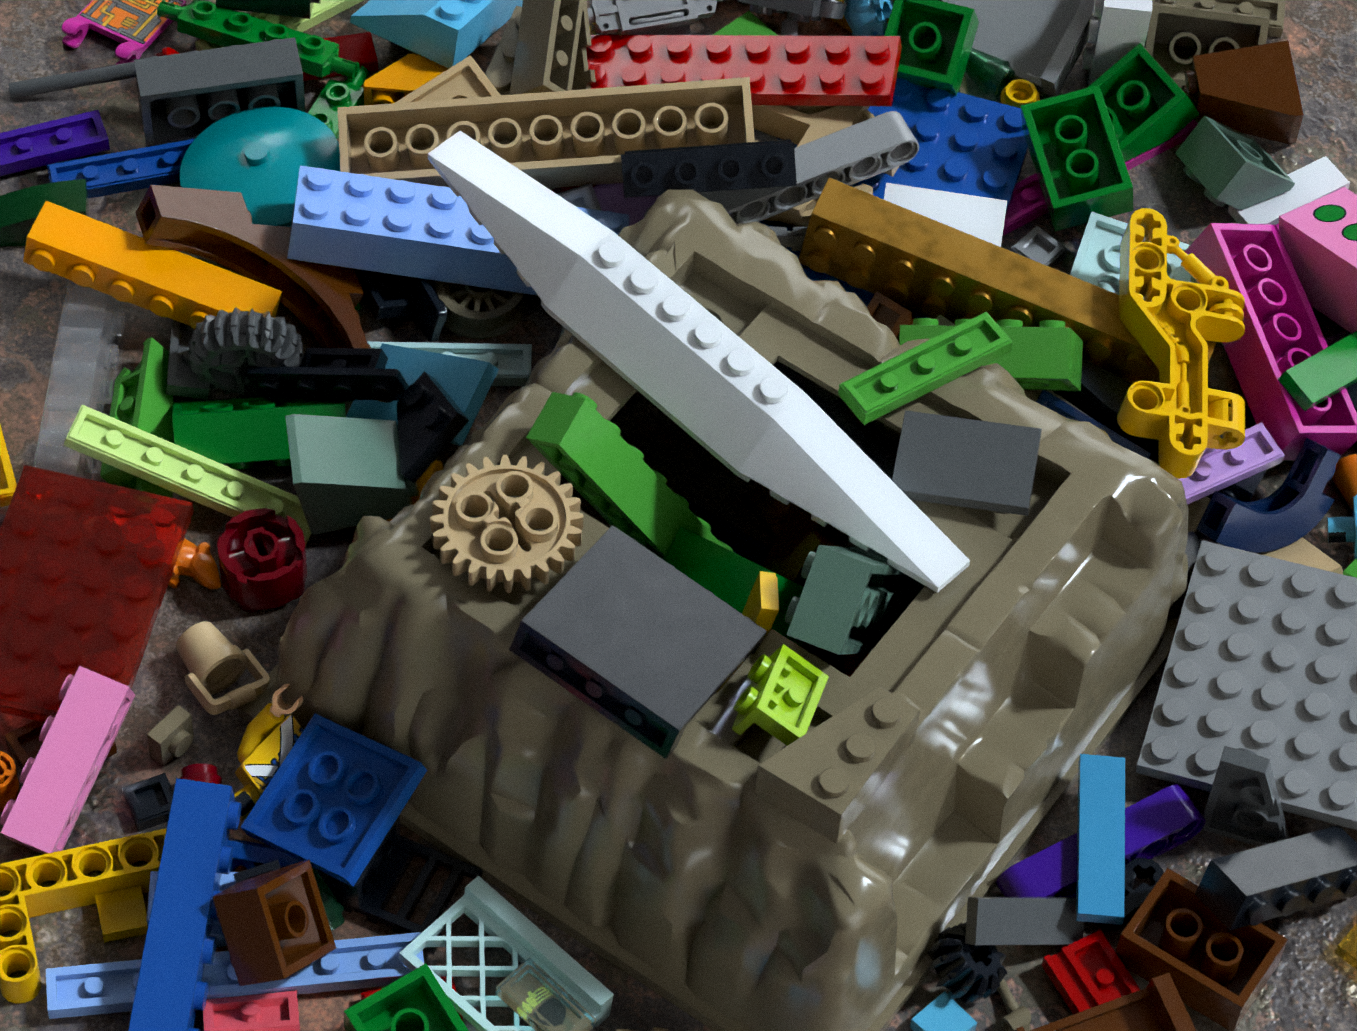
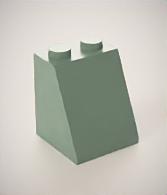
[285,414,419,535]

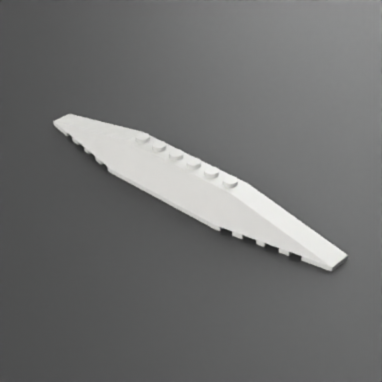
[428,131,970,593]

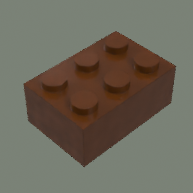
[1116,868,1288,1031]

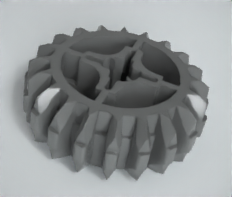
[188,307,304,397]

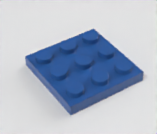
[240,713,428,887]

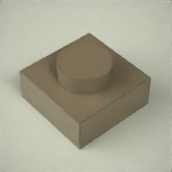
[147,705,194,767]

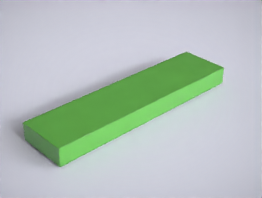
[838,312,1013,425]

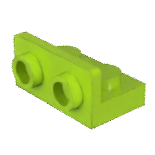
[732,644,829,746]

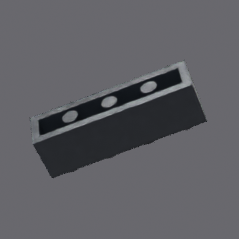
[1195,825,1357,931]

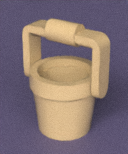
[176,621,270,715]

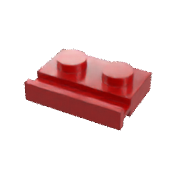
[1041,930,1140,1015]

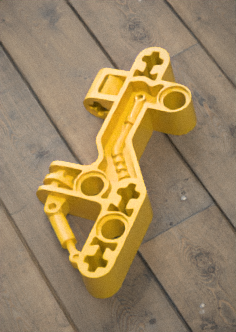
[1117,208,1245,479]

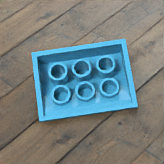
[350,0,523,68]

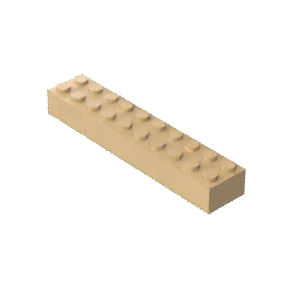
[338,77,755,188]

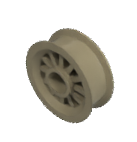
[435,280,526,339]

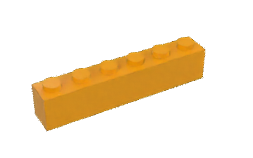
[23,201,282,329]

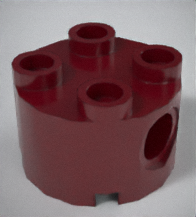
[217,508,307,613]

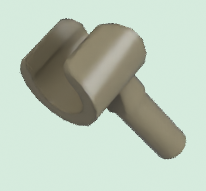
[997,979,1031,1031]

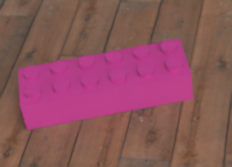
[1184,223,1357,461]

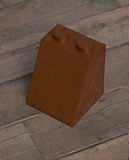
[1182,40,1304,144]

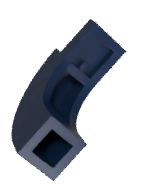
[1196,438,1341,553]

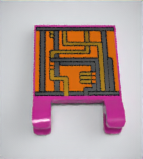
[62,0,186,64]

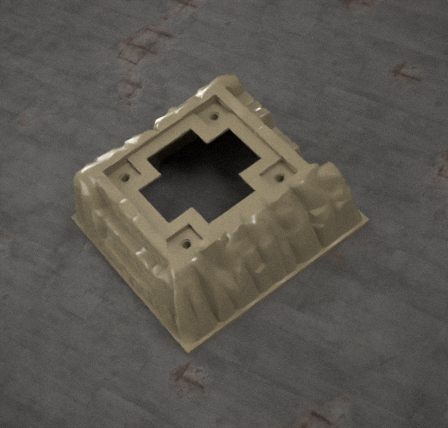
[238,190,1189,1031]

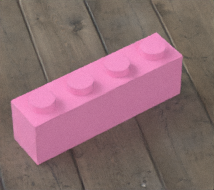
[0,666,135,854]

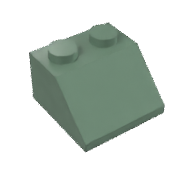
[1175,116,1295,210]

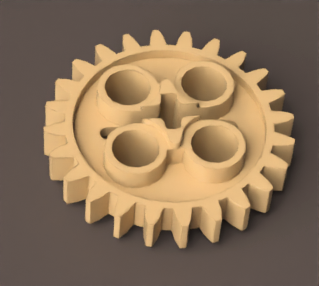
[430,455,583,593]

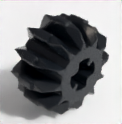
[927,923,1007,1005]

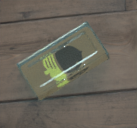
[495,957,596,1031]

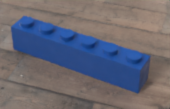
[128,778,241,1031]

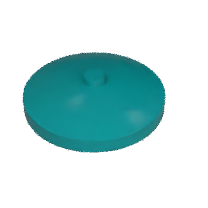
[180,107,340,227]

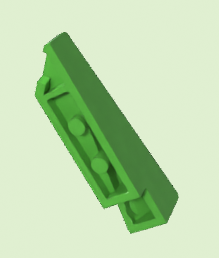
[100,337,173,522]

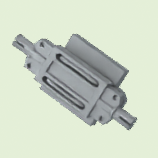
[587,0,725,36]

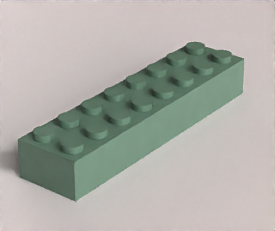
[785,545,925,655]

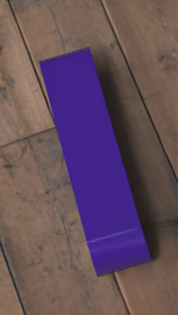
[996,784,1206,897]

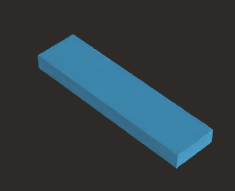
[1076,754,1125,925]

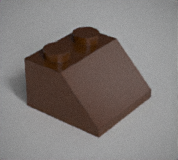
[212,860,336,986]

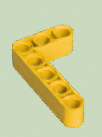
[0,828,167,1004]

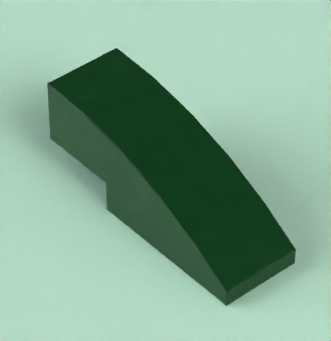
[0,179,89,247]

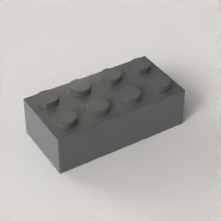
[134,37,305,147]

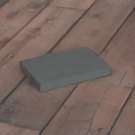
[892,410,1042,516]

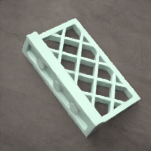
[399,876,614,1031]

